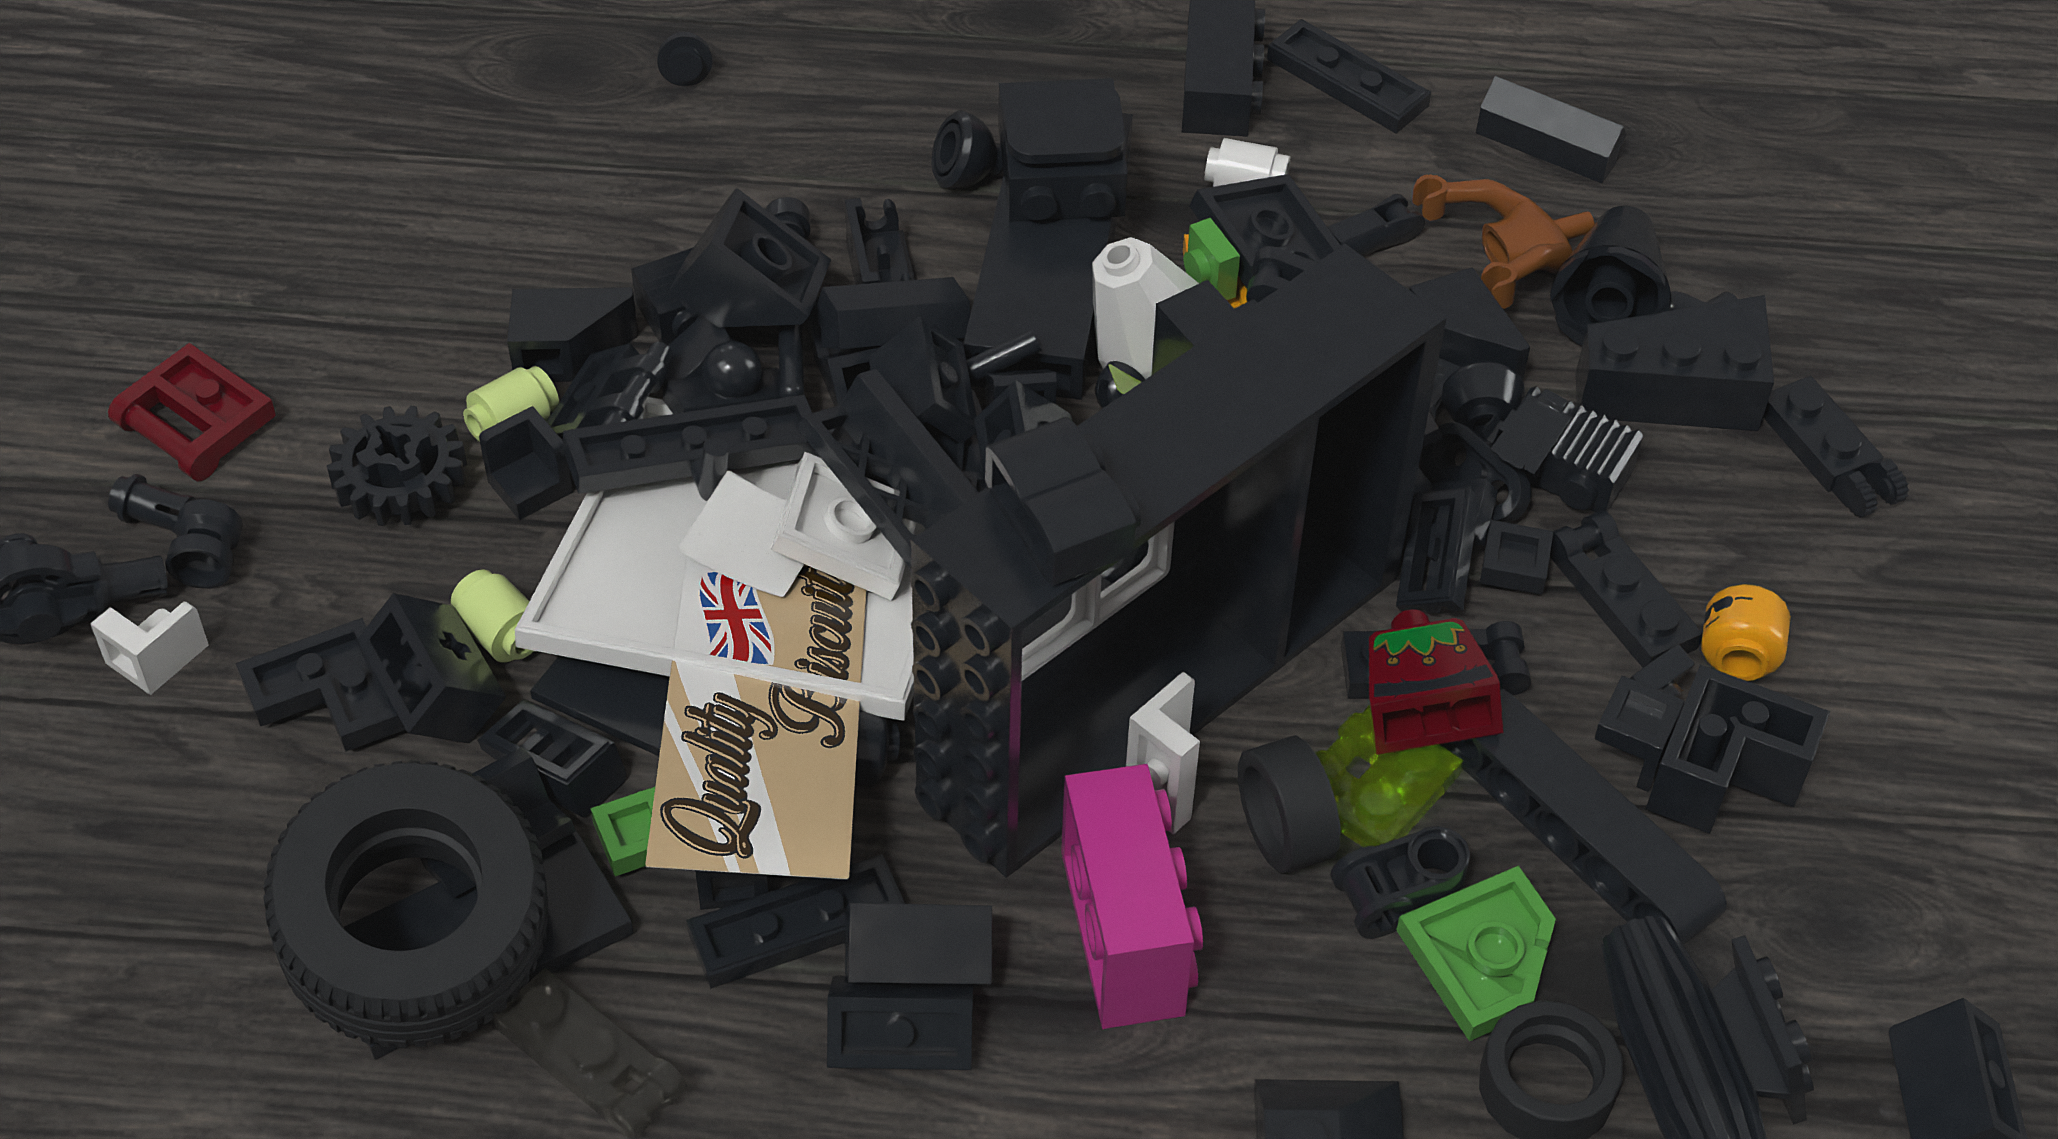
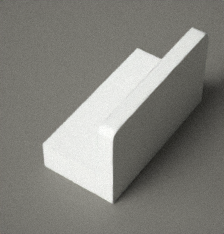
[1126,672,1200,835]

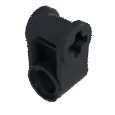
[1330,826,1470,939]

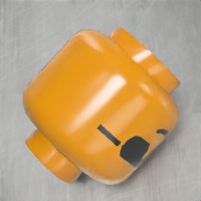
[1701,584,1791,681]

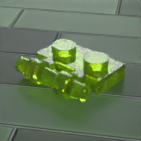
[1315,704,1463,847]

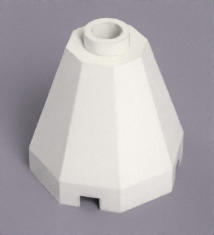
[1092,237,1199,380]

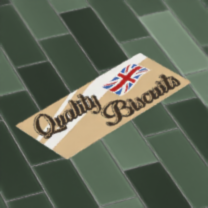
[645,555,866,879]

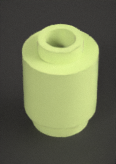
[463,366,559,441]
[451,569,534,662]

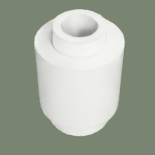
[1204,138,1291,187]

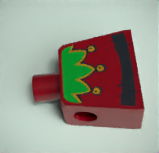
[1369,609,1503,755]

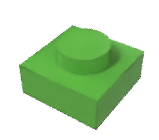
[1183,218,1240,300]
[591,787,655,876]

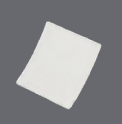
[677,471,804,597]

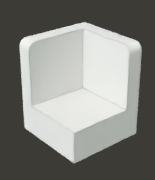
[91,602,209,695]

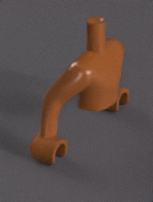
[1412,175,1595,309]

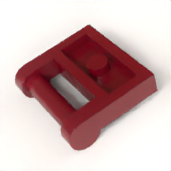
[108,343,276,482]

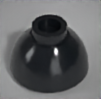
[931,110,1003,189]

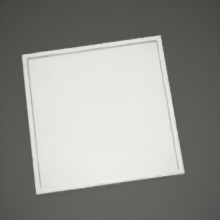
[515,397,926,721]

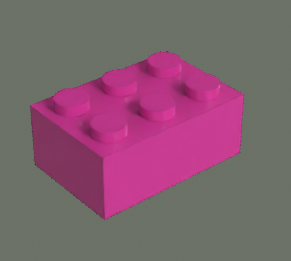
[1061,764,1203,1029]

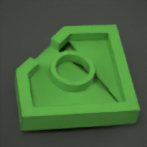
[1397,865,1556,1041]

